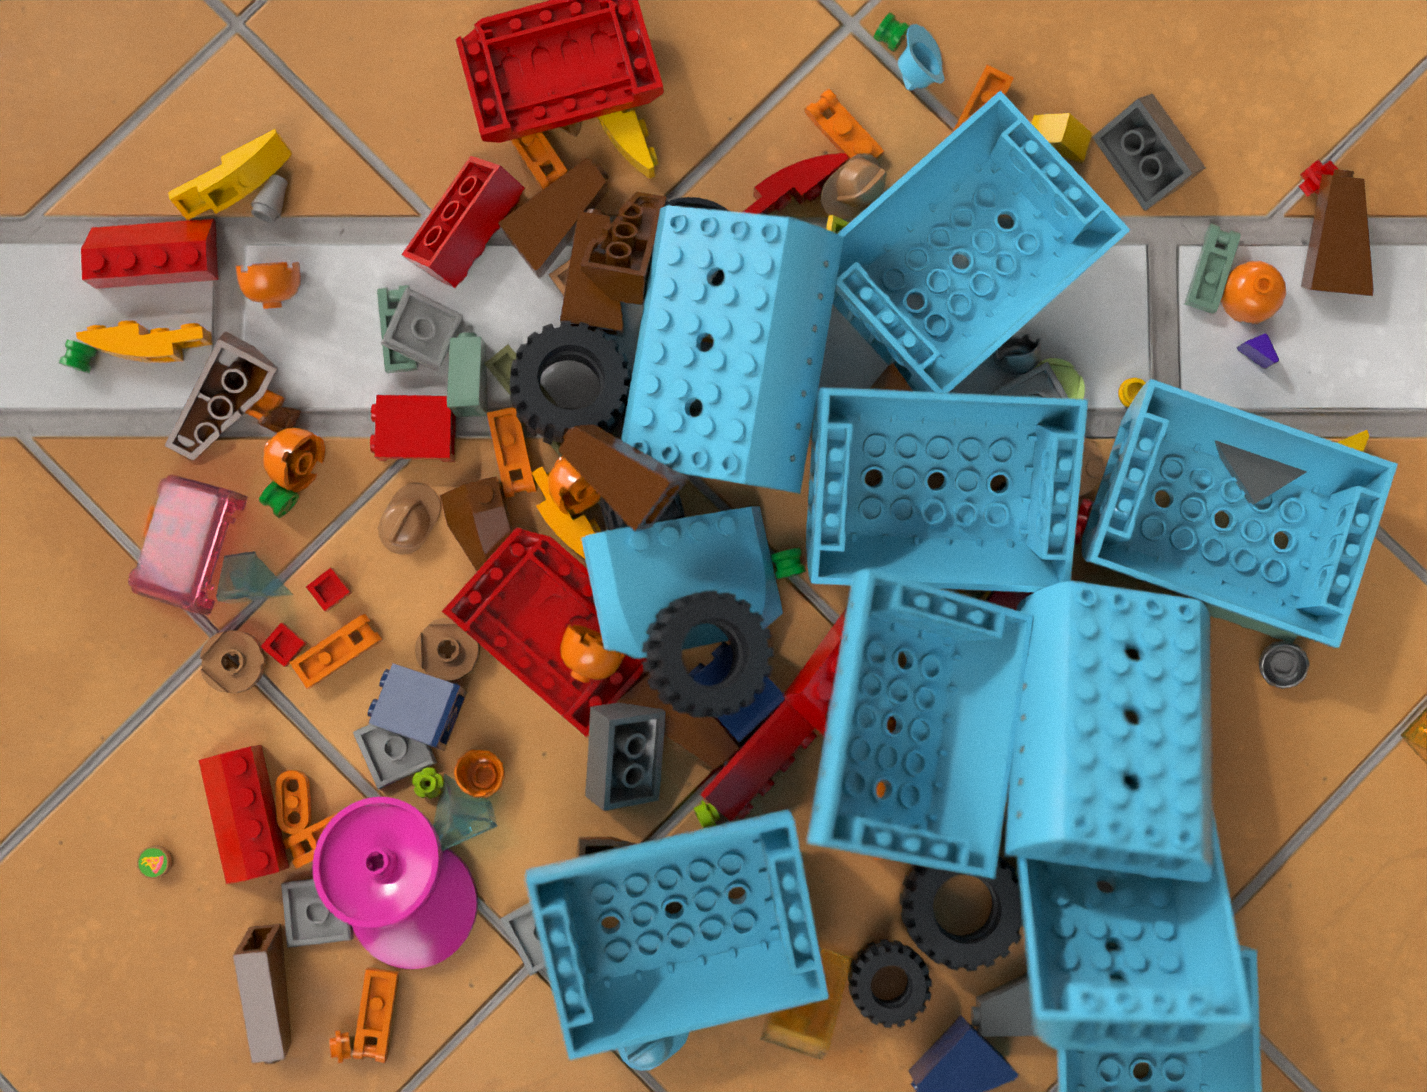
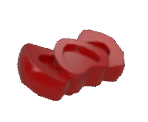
[1074,498,1094,545]

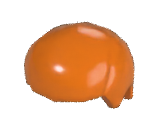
[454,749,505,798]

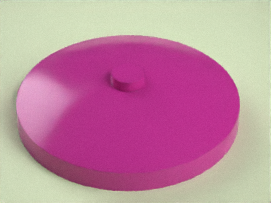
[313,797,442,929]
[352,844,478,969]

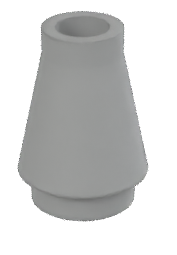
[251,175,288,223]

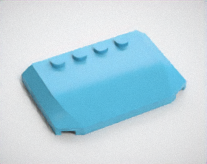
[581,506,783,659]

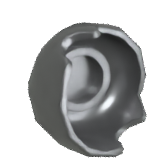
[993,334,1041,375]
[1259,641,1310,689]

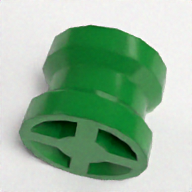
[873,12,910,52]
[59,339,98,373]
[259,481,299,518]
[770,548,807,580]

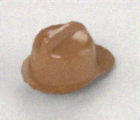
[821,153,887,219]
[378,483,440,555]

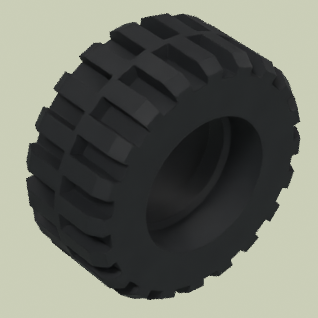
[510,321,632,445]
[642,590,774,718]
[899,855,1024,971]

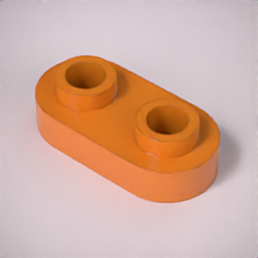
[275,770,312,834]

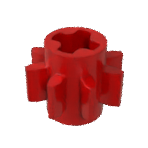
[1299,159,1338,197]

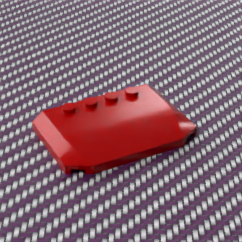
[455,0,664,143]
[442,527,647,737]

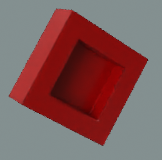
[306,567,352,612]
[260,622,307,667]

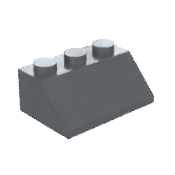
[1092,94,1206,211]
[585,703,666,811]

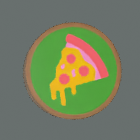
[137,845,172,879]

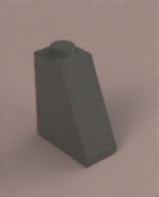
[1215,440,1307,505]
[971,972,1038,1036]

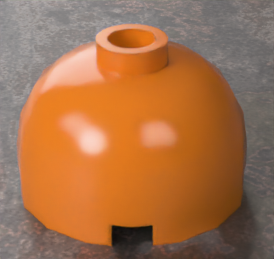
[1221,261,1287,324]
[235,262,301,309]
[263,428,325,492]
[548,456,600,515]
[561,624,625,683]

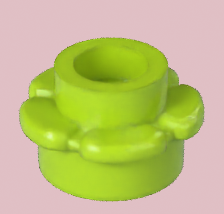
[412,767,444,799]
[693,801,720,829]

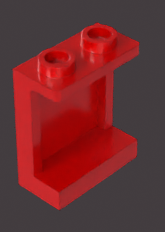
[370,395,456,462]

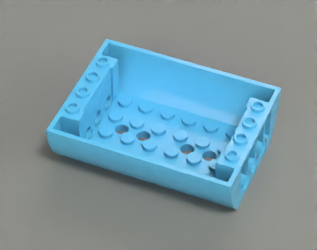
[1017,775,1253,1052]

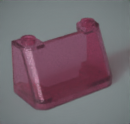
[128,474,248,615]

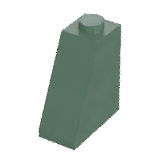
[447,332,488,417]

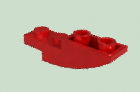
[741,153,849,215]

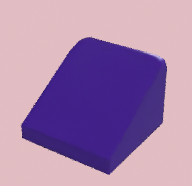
[1236,333,1279,369]

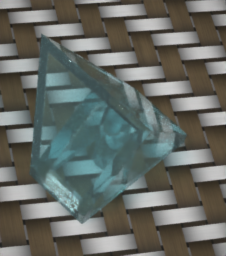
[216,551,293,604]
[433,773,497,851]

